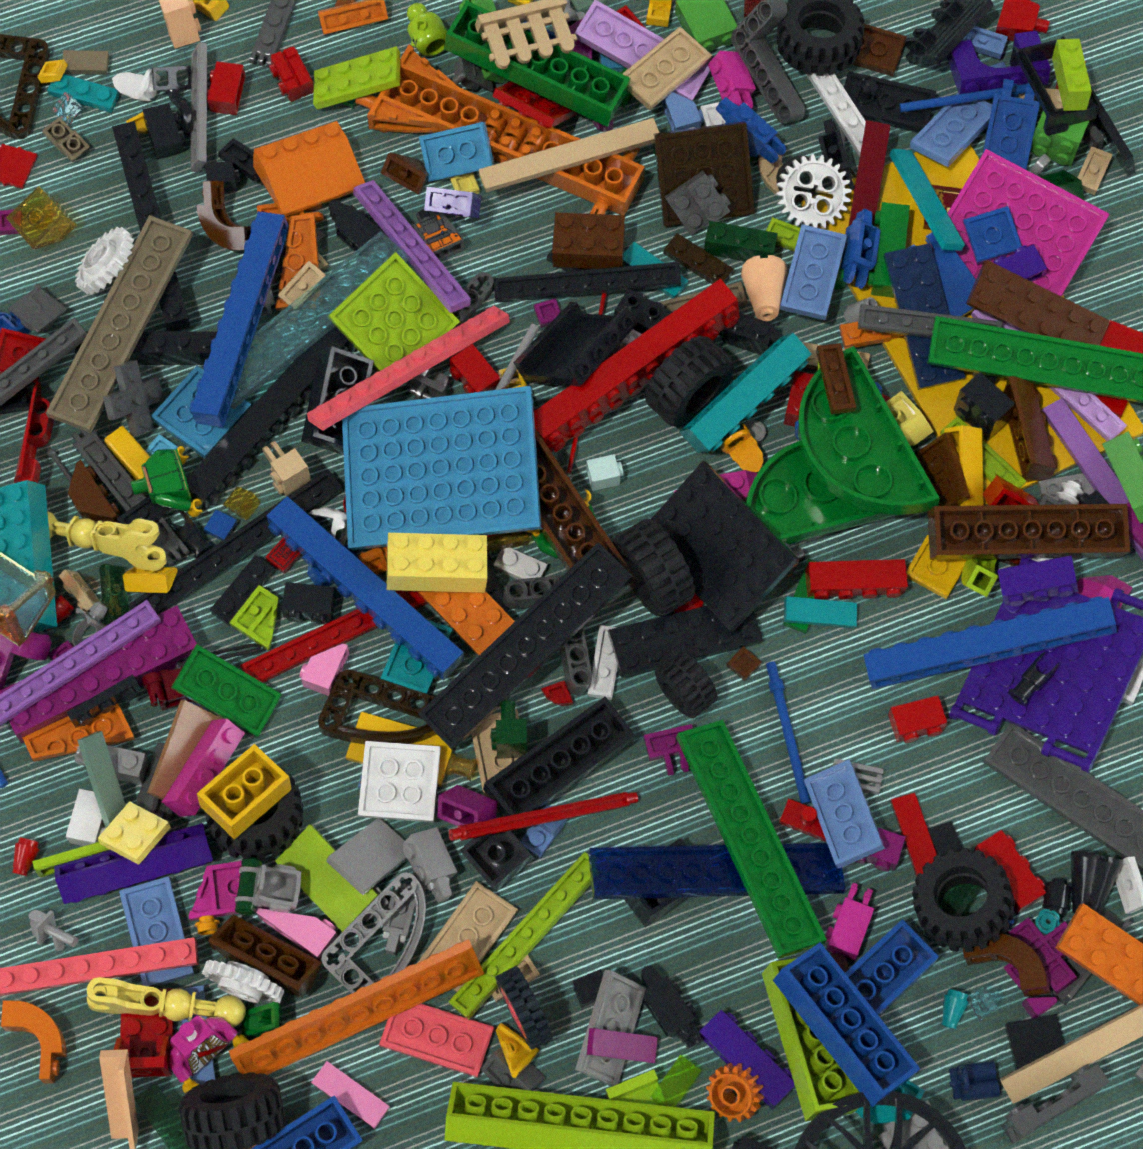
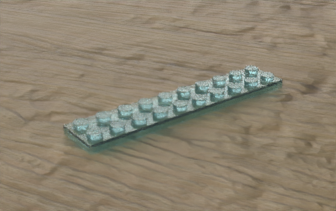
[231,231,411,409]

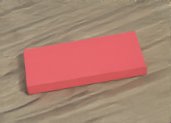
[379,1004,494,1078]

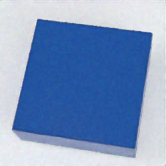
[204,510,238,541]

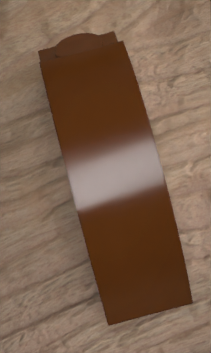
[196,181,251,250]
[963,934,1051,997]

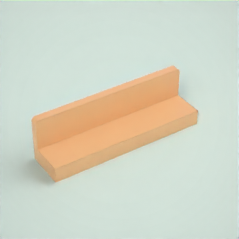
[99,1049,139,1149]

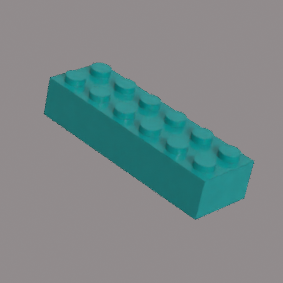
[679,333,812,453]
[0,480,57,632]

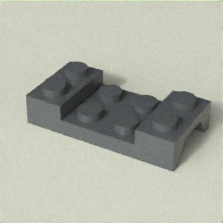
[1001,1064,1110,1144]

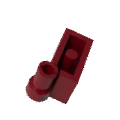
[142,666,194,711]

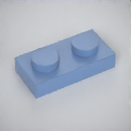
[962,26,1008,59]

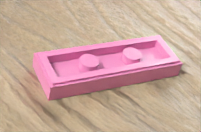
[311,1061,390,1129]

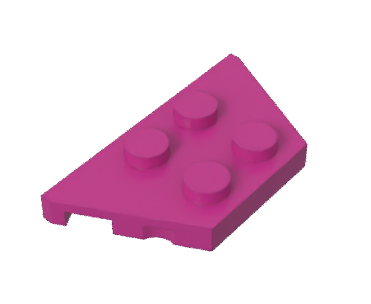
[189,858,269,921]

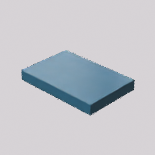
[419,122,494,182]

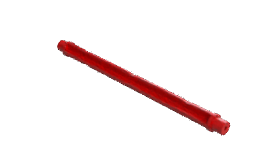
[449,792,638,841]

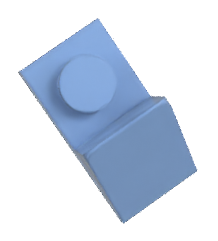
[520,804,568,859]

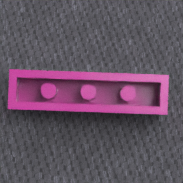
[162,718,245,817]

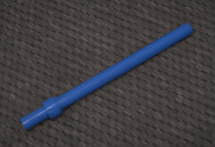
[899,83,1026,113]
[766,661,811,805]

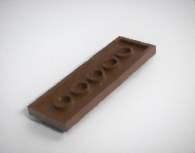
[966,260,1110,345]

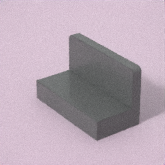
[480,1047,545,1091]

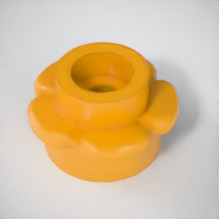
[195,915,220,935]

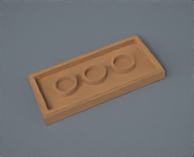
[147,700,223,800]

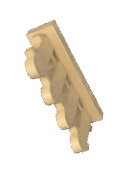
[475,0,577,69]

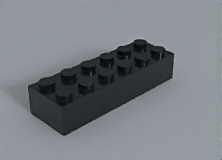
[483,696,636,817]

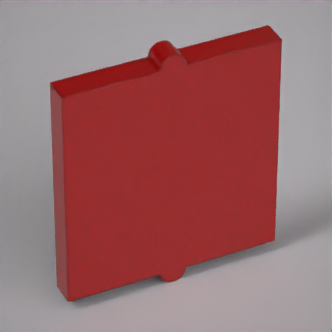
[0,144,38,189]

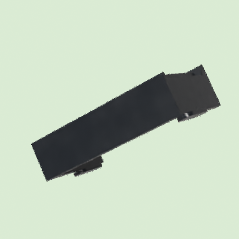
[1009,36,1100,135]

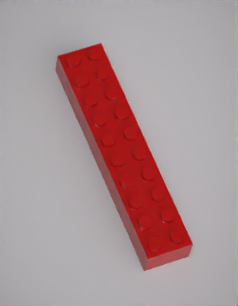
[534,278,740,452]

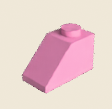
[300,644,349,696]

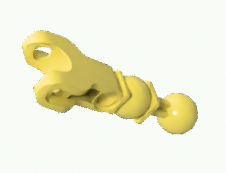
[48,511,167,571]
[87,977,246,1028]

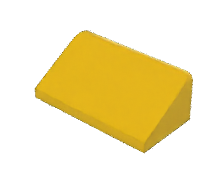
[123,566,178,593]

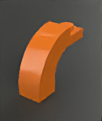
[1,1001,67,1083]

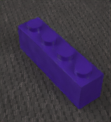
[699,1010,795,1111]

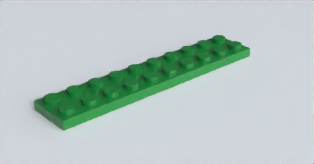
[927,316,1143,403]
[676,720,827,959]

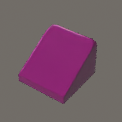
[1022,997,1057,1019]

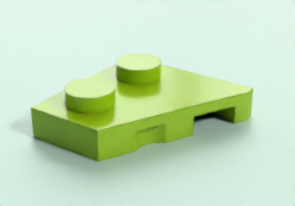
[229,585,279,651]

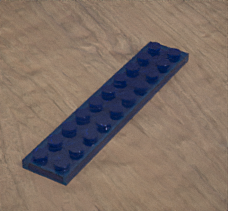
[588,843,846,899]

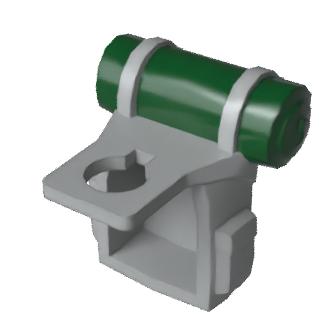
[235,857,301,916]

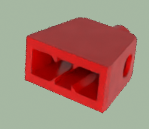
[995,0,1050,41]

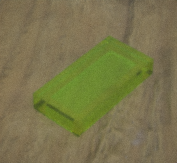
[650,1055,701,1107]

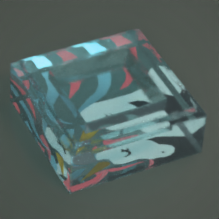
[52,92,84,125]

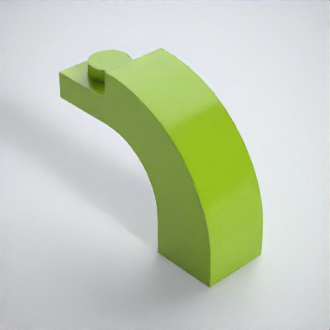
[961,559,998,597]

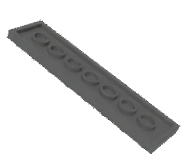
[983,723,1143,871]

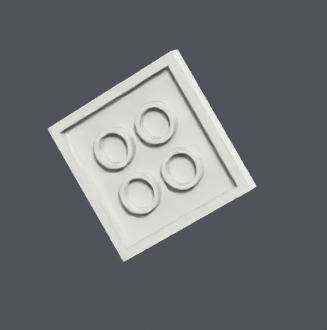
[358,741,441,823]

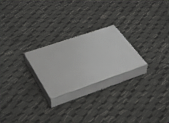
[326,818,407,895]

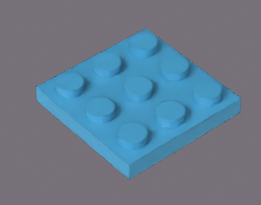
[151,366,252,459]

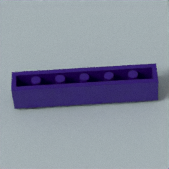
[54,823,213,904]

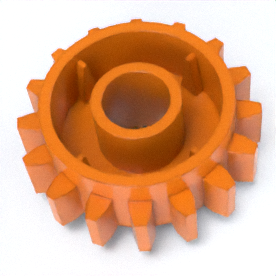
[706,1063,764,1122]

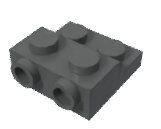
[665,170,731,236]

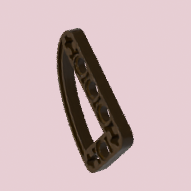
[0,34,50,140]
[318,669,436,744]

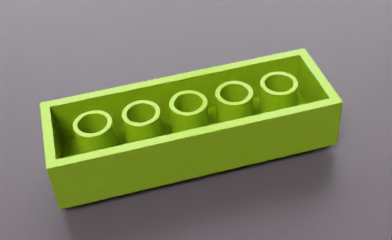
[762,958,859,1122]

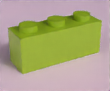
[1052,39,1092,111]

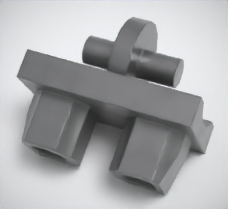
[406,369,449,400]

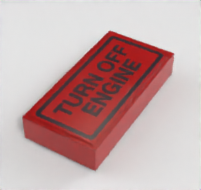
[266,538,302,574]

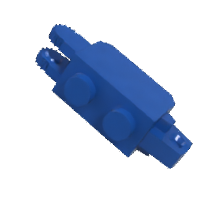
[716,97,787,163]
[840,209,881,289]

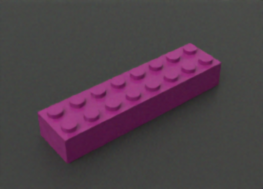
[0,606,197,744]

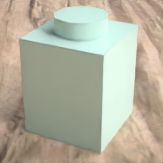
[586,454,624,491]

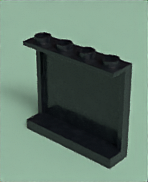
[513,302,637,386]

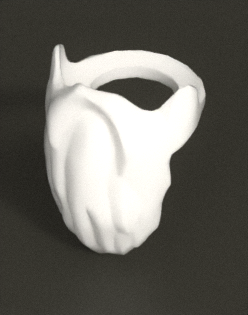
[112,69,161,101]
[309,507,348,545]

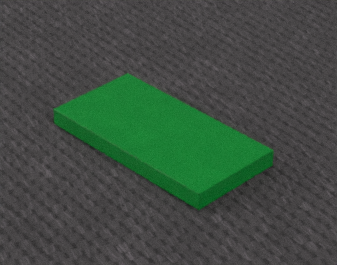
[171,644,282,738]

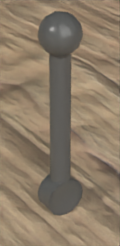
[47,449,72,486]

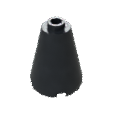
[1070,850,1122,914]

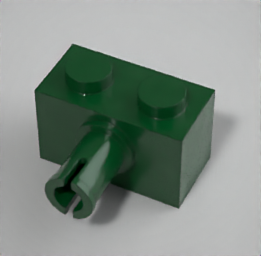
[491,700,527,759]

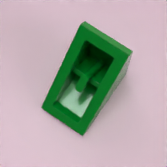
[242,1002,283,1038]

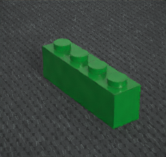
[867,202,910,298]

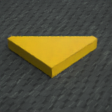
[495,1023,539,1078]

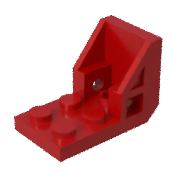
[113,988,174,1078]

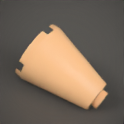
[741,255,788,321]

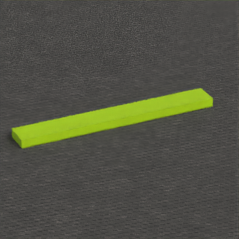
[448,852,605,1020]

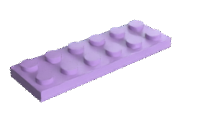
[574,0,710,101]

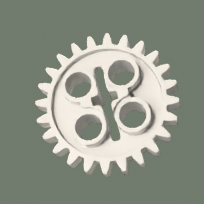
[775,154,851,229]

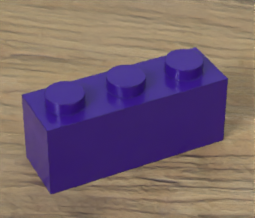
[998,555,1079,606]

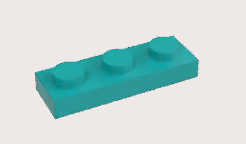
[47,74,120,113]

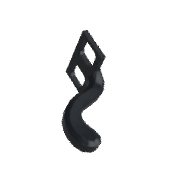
[152,65,193,135]

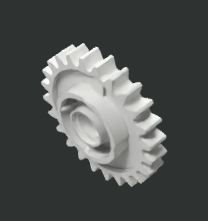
[75,227,134,295]
[202,960,284,1004]

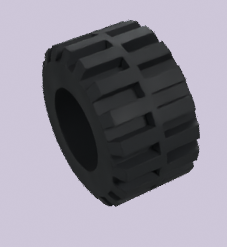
[655,651,718,719]

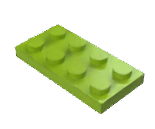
[313,46,400,110]

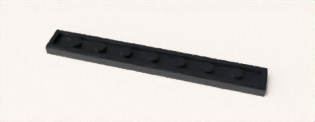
[494,262,681,303]

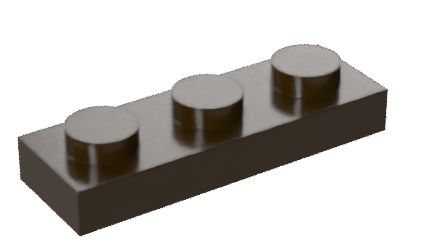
[663,233,734,284]

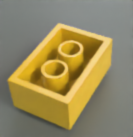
[197,744,292,840]

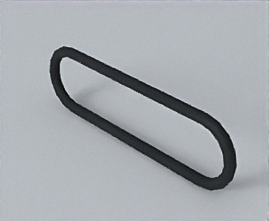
[177,643,262,666]

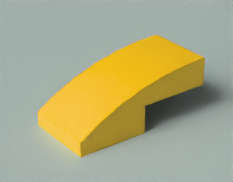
[646,0,672,27]

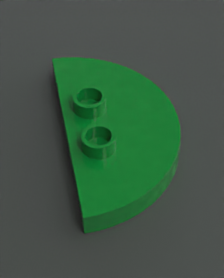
[798,346,940,515]
[745,441,897,544]

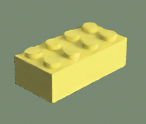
[387,533,487,593]

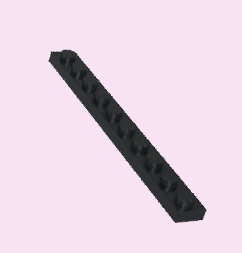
[128,469,343,615]

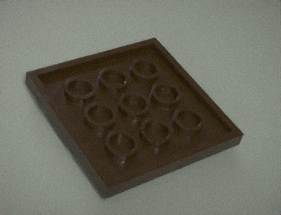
[654,121,755,227]

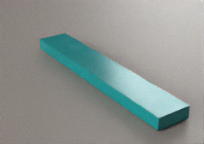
[889,149,965,251]

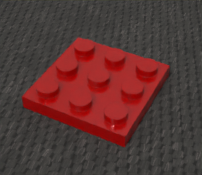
[492,81,578,128]

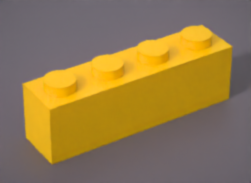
[944,425,983,506]

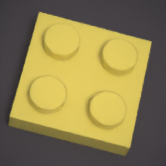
[97,801,171,865]

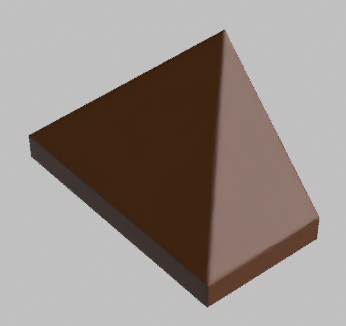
[381,152,428,195]

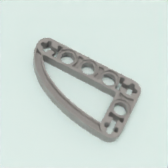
[321,872,426,993]

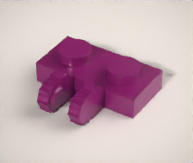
[643,724,693,776]

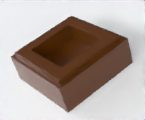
[727,646,762,681]

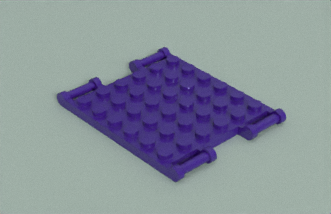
[949,558,1143,773]

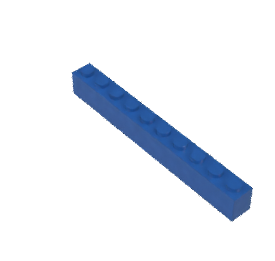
[190,211,289,428]
[267,496,464,681]
[863,597,1117,690]

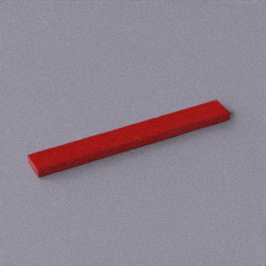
[240,590,428,683]

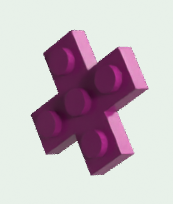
[1003,917,1077,994]

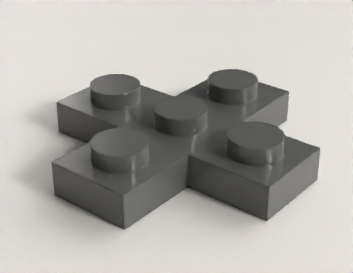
[103,360,164,436]

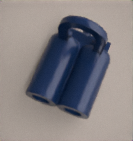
[949,1061,1000,1101]

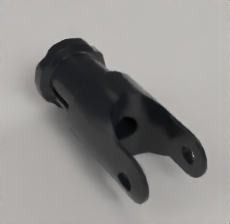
[166,510,214,559]
[1008,652,1059,706]

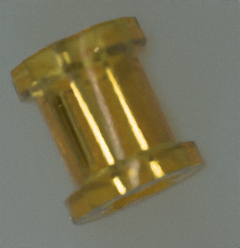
[446,753,477,781]

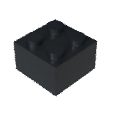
[953,372,1015,441]
[460,817,534,892]

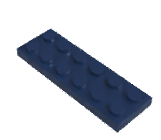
[883,243,965,390]

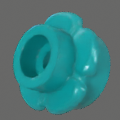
[1035,909,1061,934]

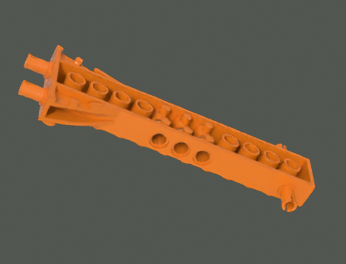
[355,44,645,215]

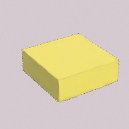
[450,172,480,194]

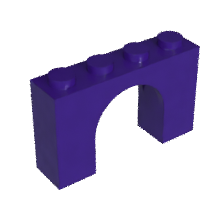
[947,31,1051,94]

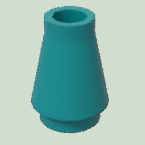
[941,989,969,1029]

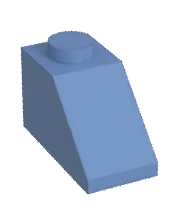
[661,92,704,131]

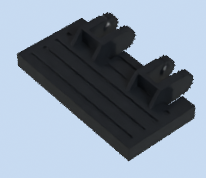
[905,0,994,64]

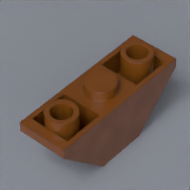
[68,460,121,523]

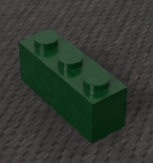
[704,221,778,262]

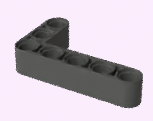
[731,0,805,123]
[503,575,592,696]

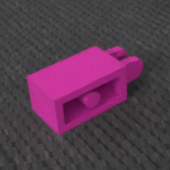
[708,51,756,109]
[825,883,874,961]

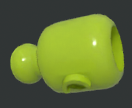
[407,3,447,57]

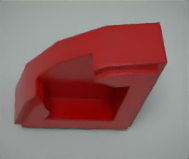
[541,680,573,706]

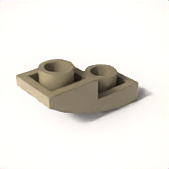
[42,117,90,162]

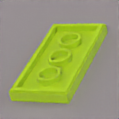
[275,824,379,932]

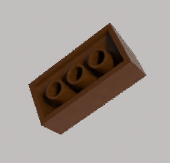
[1003,376,1058,482]
[208,914,322,998]

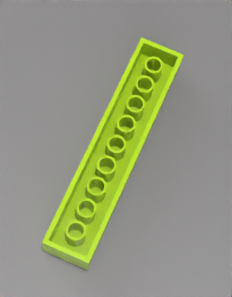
[444,1082,715,1149]

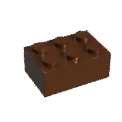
[552,212,625,269]

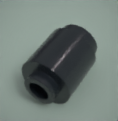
[1042,878,1072,918]

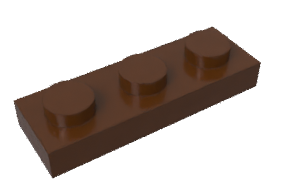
[816,343,856,414]

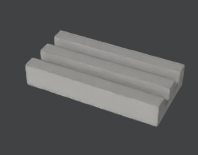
[833,759,884,795]

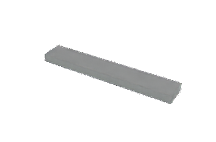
[191,42,207,173]

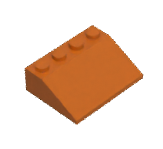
[253,121,365,216]

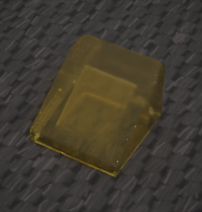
[223,487,260,520]

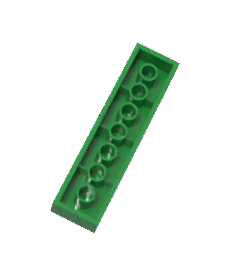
[444,0,631,127]

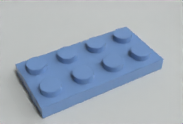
[910,93,992,167]
[780,224,847,320]
[804,759,885,869]
[119,876,195,987]

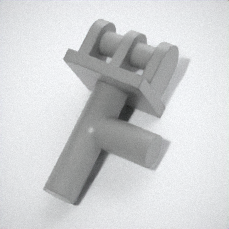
[29,910,79,951]

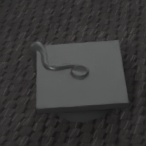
[453,57,493,91]
[8,284,68,333]

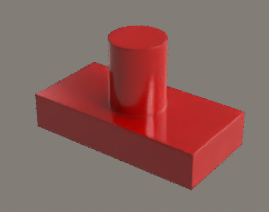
[779,798,826,842]

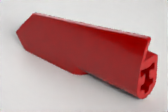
[14,382,54,483]

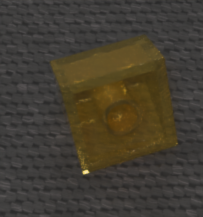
[6,186,77,249]

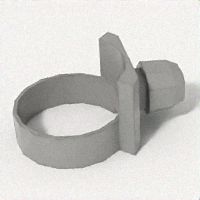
[72,601,108,646]

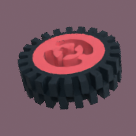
[495,966,553,1050]

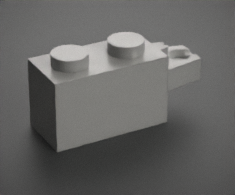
[74,745,150,785]
[402,827,457,903]

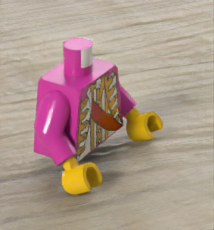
[168,1015,249,1094]

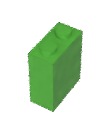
[675,0,737,52]

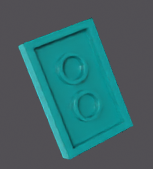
[380,620,453,694]

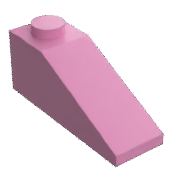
[256,908,338,961]

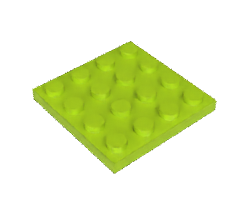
[327,252,460,372]

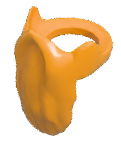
[719,423,764,472]

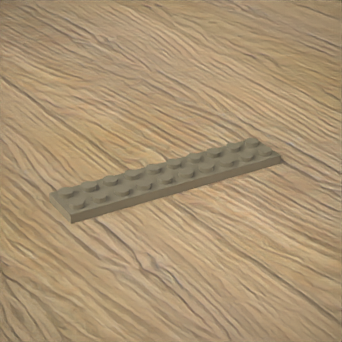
[46,215,193,433]

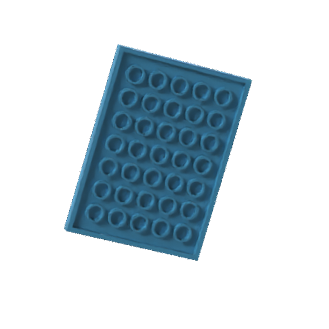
[342,386,542,551]

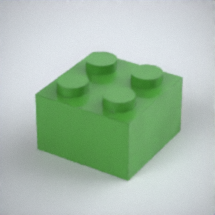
[1030,109,1089,167]

